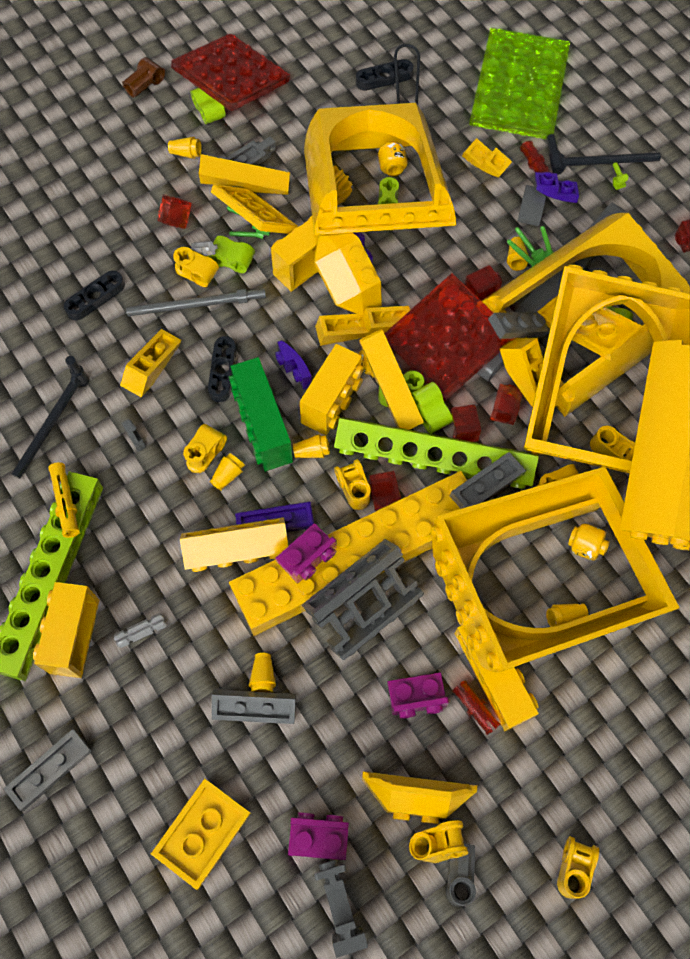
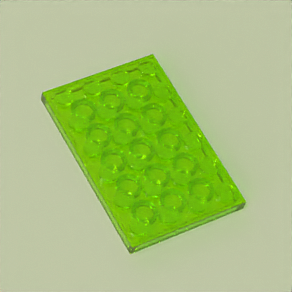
[469,28,570,139]

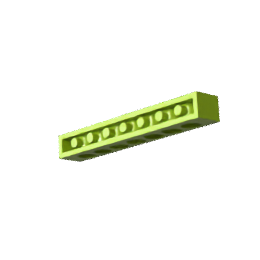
[334,417,539,489]
[0,471,103,681]

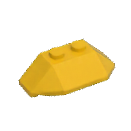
[314,233,382,315]
[362,771,478,824]

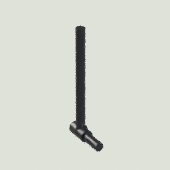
[546,134,661,175]
[11,356,89,479]

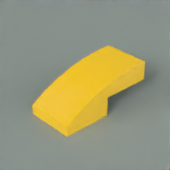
[462,138,512,177]

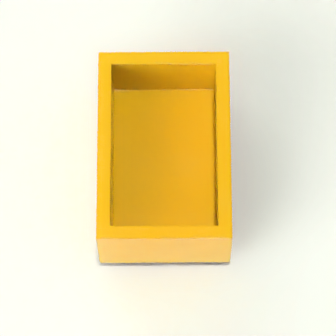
[271,216,318,292]
[300,344,364,435]
[33,582,100,678]

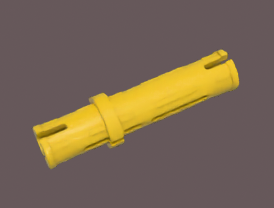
[48,462,80,538]

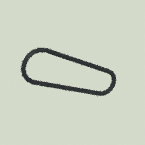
[394,44,420,105]

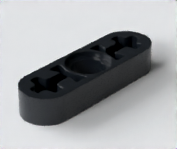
[356,59,414,91]
[64,271,125,321]
[208,336,236,402]

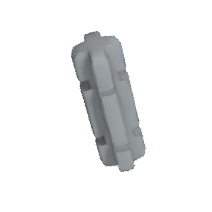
[190,241,218,256]
[114,613,166,648]

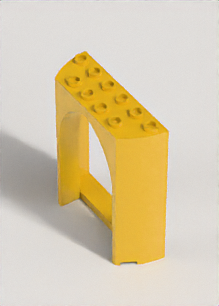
[304,103,456,235]
[476,213,690,417]
[524,265,690,474]
[620,340,690,551]
[431,466,680,672]

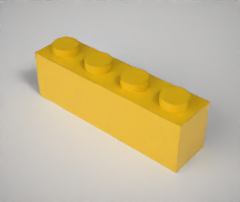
[180,517,288,572]
[454,626,539,731]

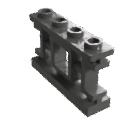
[302,539,424,660]
[314,860,368,958]

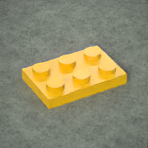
[151,778,251,890]

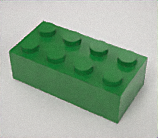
[228,357,293,472]

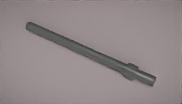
[126,289,266,316]

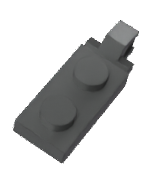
[225,136,276,166]

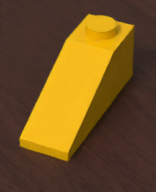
[120,329,182,397]
[500,338,557,408]

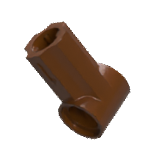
[122,57,165,98]

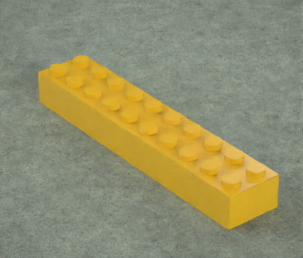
[229,471,467,636]

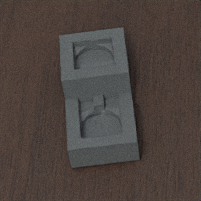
[517,185,546,226]

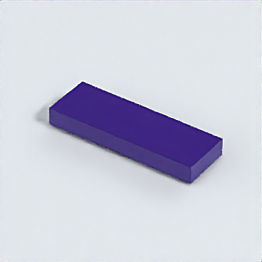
[235,502,314,532]

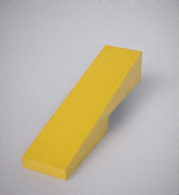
[199,154,290,195]
[315,306,415,346]
[359,329,424,430]

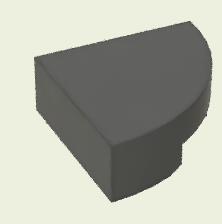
[121,419,146,452]

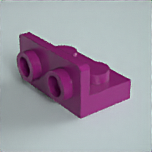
[275,523,337,584]
[387,673,449,719]
[288,812,349,860]

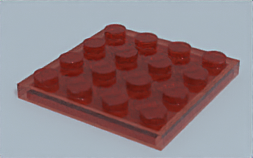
[171,33,290,112]
[384,273,515,402]

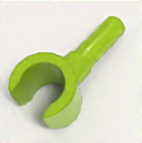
[613,163,629,190]

